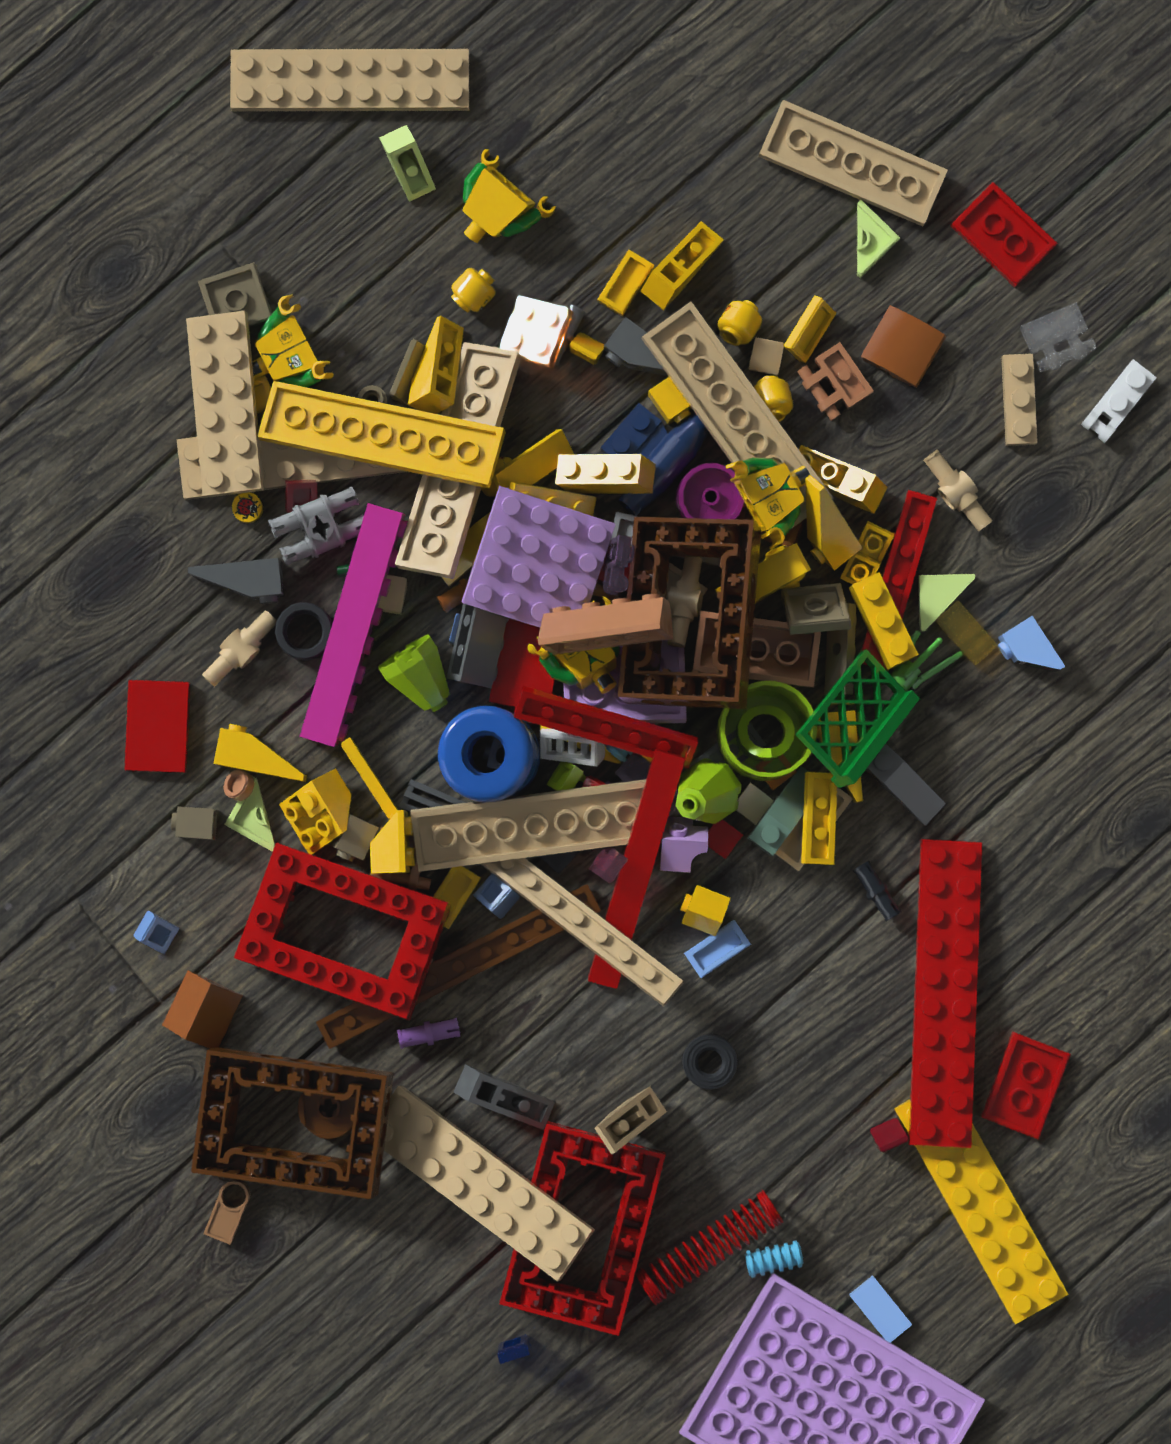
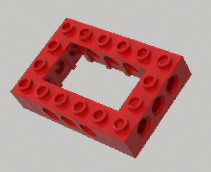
[234,843,451,1021]
[499,1121,666,1336]

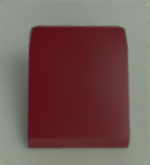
[870,1118,909,1153]

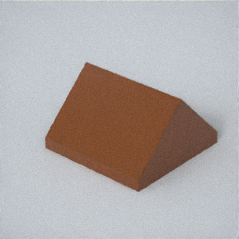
[162,970,243,1049]

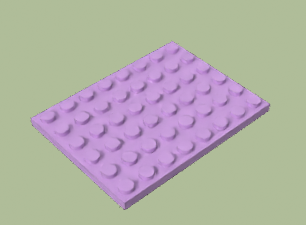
[679,1273,985,1444]

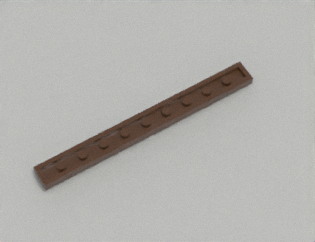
[316,884,601,1049]

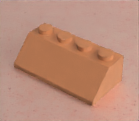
[538,594,674,655]
[693,611,821,688]

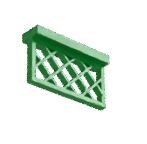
[796,649,920,788]

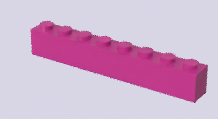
[299,503,408,747]

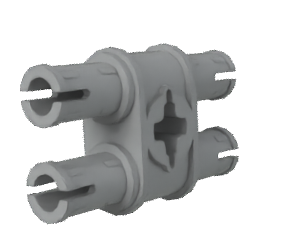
[268,487,364,566]

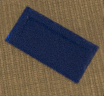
[497,1334,531,1364]

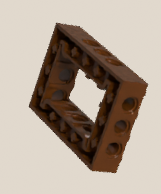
[618,517,761,709]
[191,1047,394,1199]

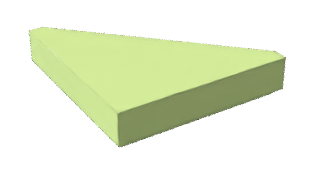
[857,200,900,279]
[918,574,975,632]
[224,776,275,852]

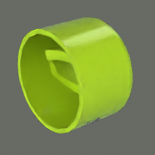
[716,681,817,781]

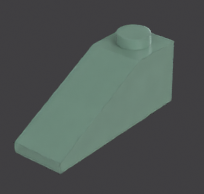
[747,766,809,856]

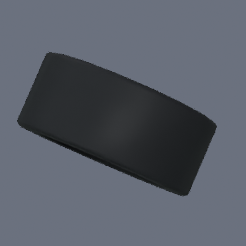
[275,602,332,661]

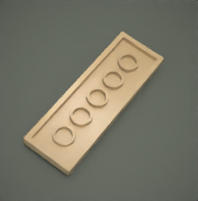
[759,100,948,226]
[186,310,264,498]

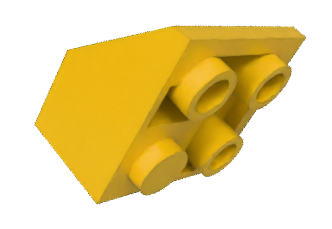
[279,768,351,855]
[370,810,415,874]

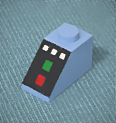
[998,616,1065,672]

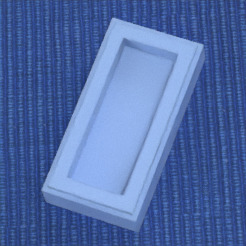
[684,920,751,978]
[849,1275,912,1343]

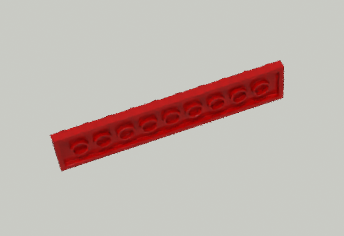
[909,839,982,1148]

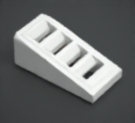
[540,729,605,767]

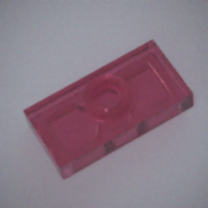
[589,847,628,884]

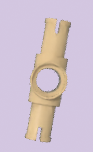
[923,449,992,531]
[667,557,703,648]
[202,610,277,687]

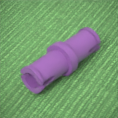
[397,1018,460,1049]

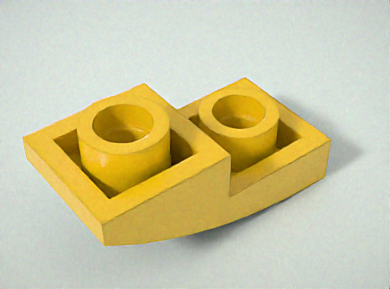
[840,521,895,584]

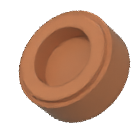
[224,769,254,801]

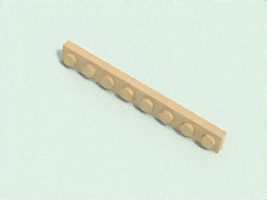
[481,858,683,1007]

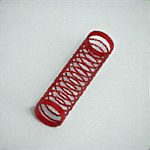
[635,1190,784,1305]

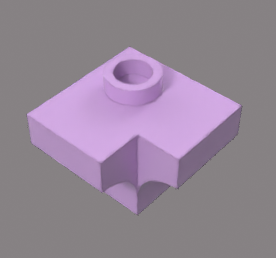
[660,816,708,873]

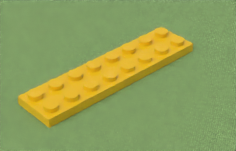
[257,381,506,489]
[894,1099,1069,1325]

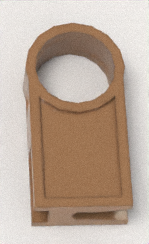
[203,1180,251,1245]

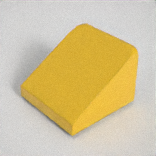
[570,332,604,365]

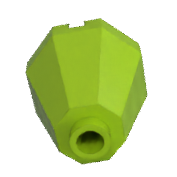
[378,634,450,712]
[676,758,742,824]

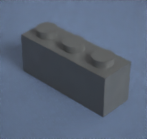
[447,603,510,689]

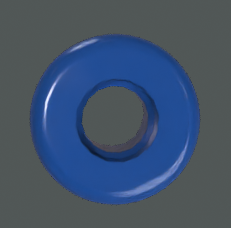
[438,706,540,802]

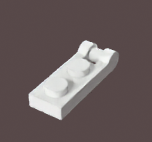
[1081,359,1157,443]

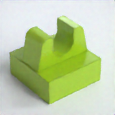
[546,762,586,791]

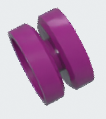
[676,463,744,519]

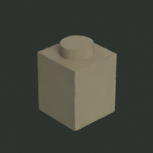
[171,806,218,840]
[331,814,379,862]

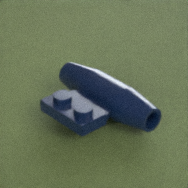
[600,403,710,516]

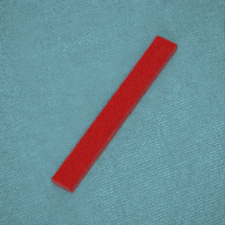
[588,749,685,989]

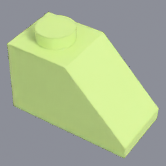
[379,125,436,202]

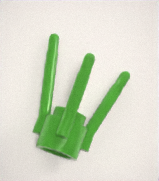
[890,630,963,692]

